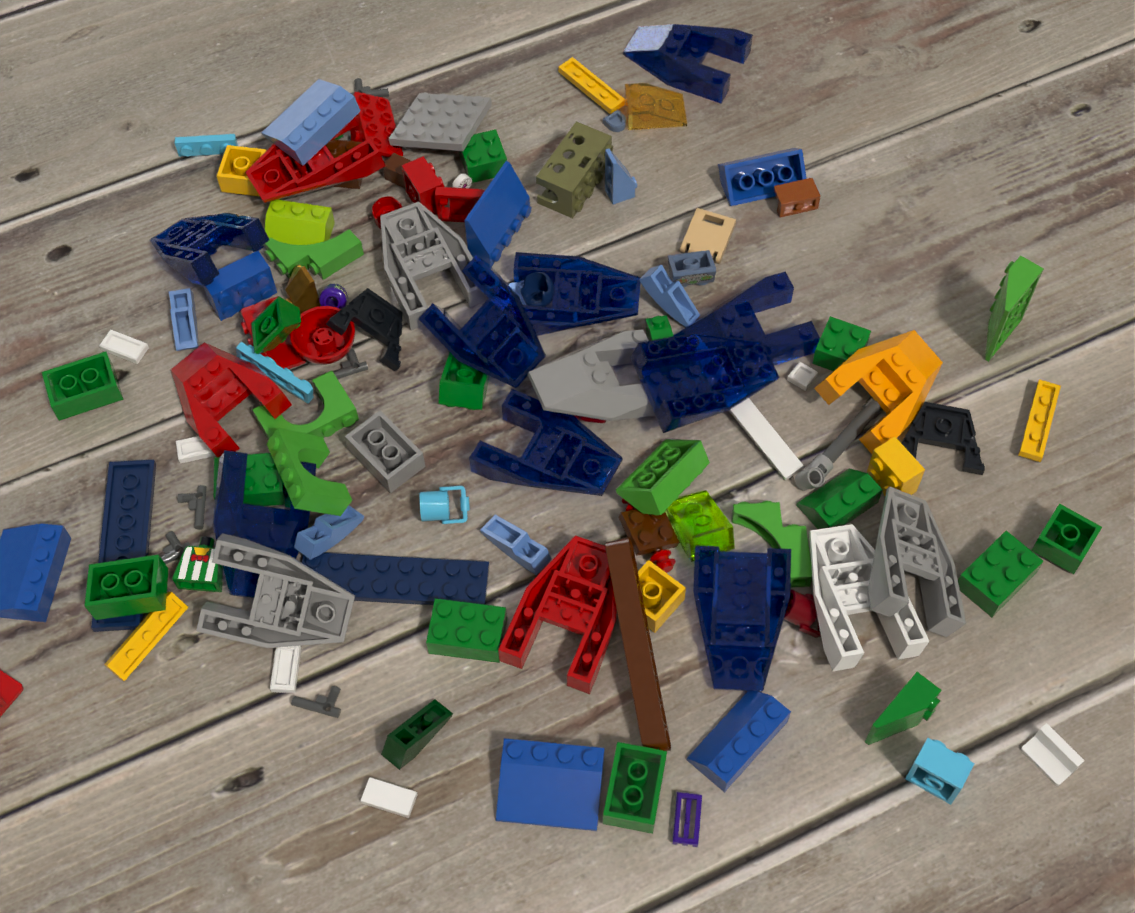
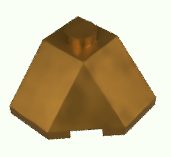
[285,264,320,315]

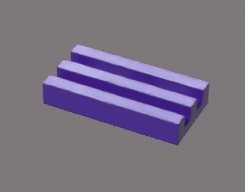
[672,792,702,847]

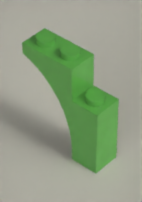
[264,229,364,280]
[732,501,812,588]

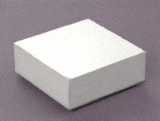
[787,361,818,391]

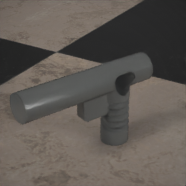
[351,78,389,97]
[333,349,368,379]
[177,485,207,530]
[161,531,191,564]
[291,686,341,718]

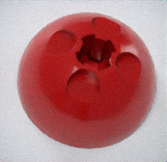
[290,306,355,365]

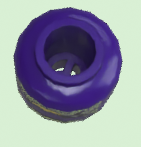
[319,283,349,309]

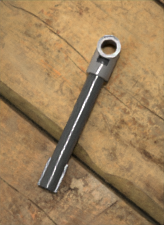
[795,396,883,491]

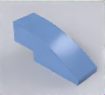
[639,264,700,328]
[169,288,198,351]
[294,506,364,560]
[480,514,551,575]

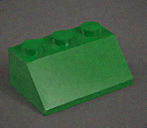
[796,468,883,529]

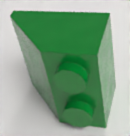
[251,296,301,354]

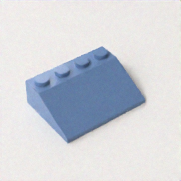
[261,79,361,166]

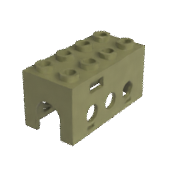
[536,121,613,219]

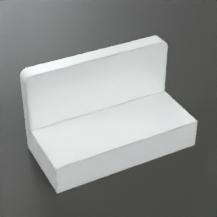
[1021,723,1084,786]

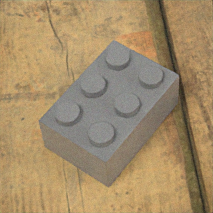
[345,410,426,493]

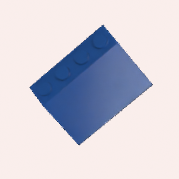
[465,161,532,268]
[0,523,71,622]
[496,738,604,831]

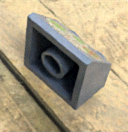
[668,250,716,288]

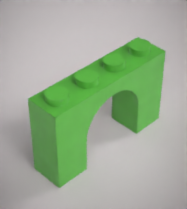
[252,370,359,440]
[267,428,352,516]

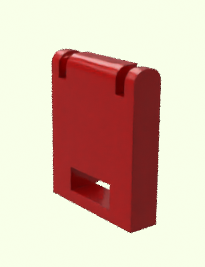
[435,187,485,223]

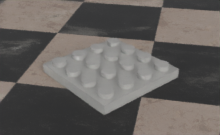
[389,93,492,151]

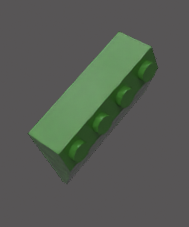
[985,255,1044,362]

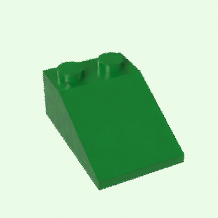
[438,349,493,410]
[865,672,942,745]

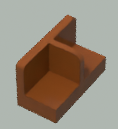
[774,178,821,218]

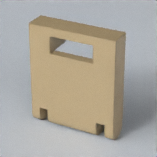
[680,208,736,264]

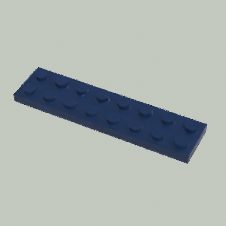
[91,459,156,632]
[302,553,489,605]

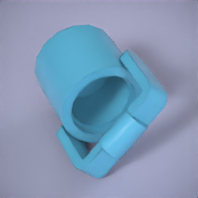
[420,485,470,524]

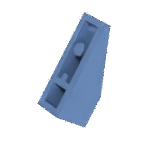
[605,149,637,204]

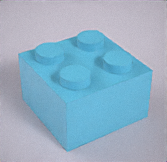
[905,738,975,805]

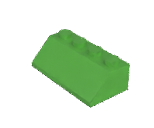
[616,439,710,516]

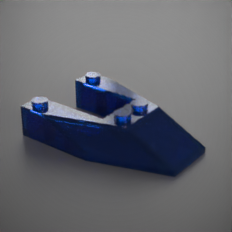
[623,24,753,104]
[150,213,270,286]
[506,252,641,338]
[419,255,546,388]
[673,271,820,371]
[469,389,623,496]
[213,450,316,598]

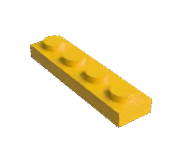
[558,57,625,114]
[1018,379,1061,462]
[104,591,188,681]

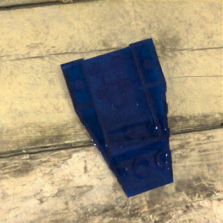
[693,546,791,692]

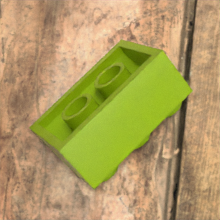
[264,200,335,246]

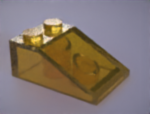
[625,83,687,130]

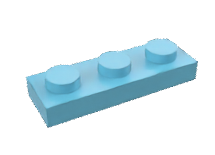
[175,134,239,157]

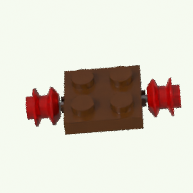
[618,498,680,573]

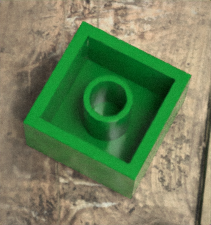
[459,129,507,183]
[812,316,871,371]
[1031,503,1102,574]

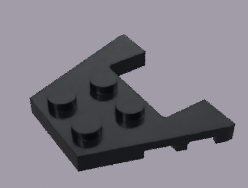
[325,288,403,372]
[902,402,985,475]

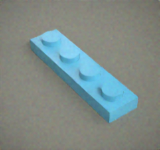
[236,342,314,404]

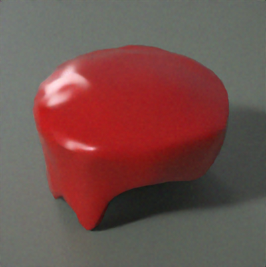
[372,196,402,229]

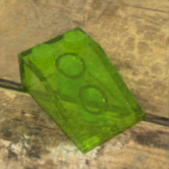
[666,490,735,562]

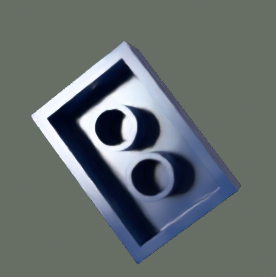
[200,251,277,321]

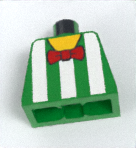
[173,536,223,592]

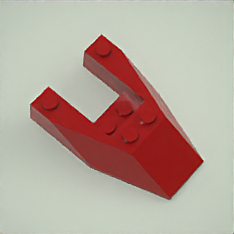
[245,117,386,203]
[171,342,292,457]
[498,535,617,694]

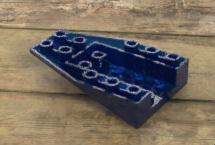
[630,333,780,433]

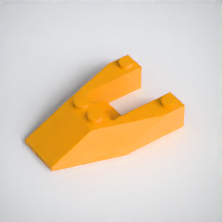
[814,330,943,454]

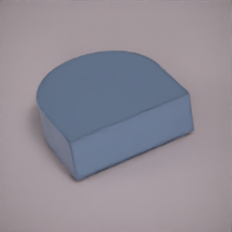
[603,110,626,132]

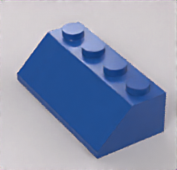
[718,148,807,206]
[686,689,791,793]

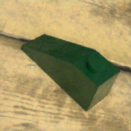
[381,699,453,770]

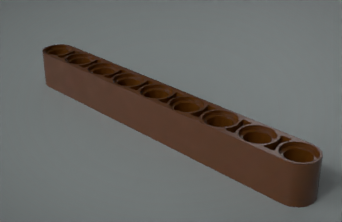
[605,537,671,751]

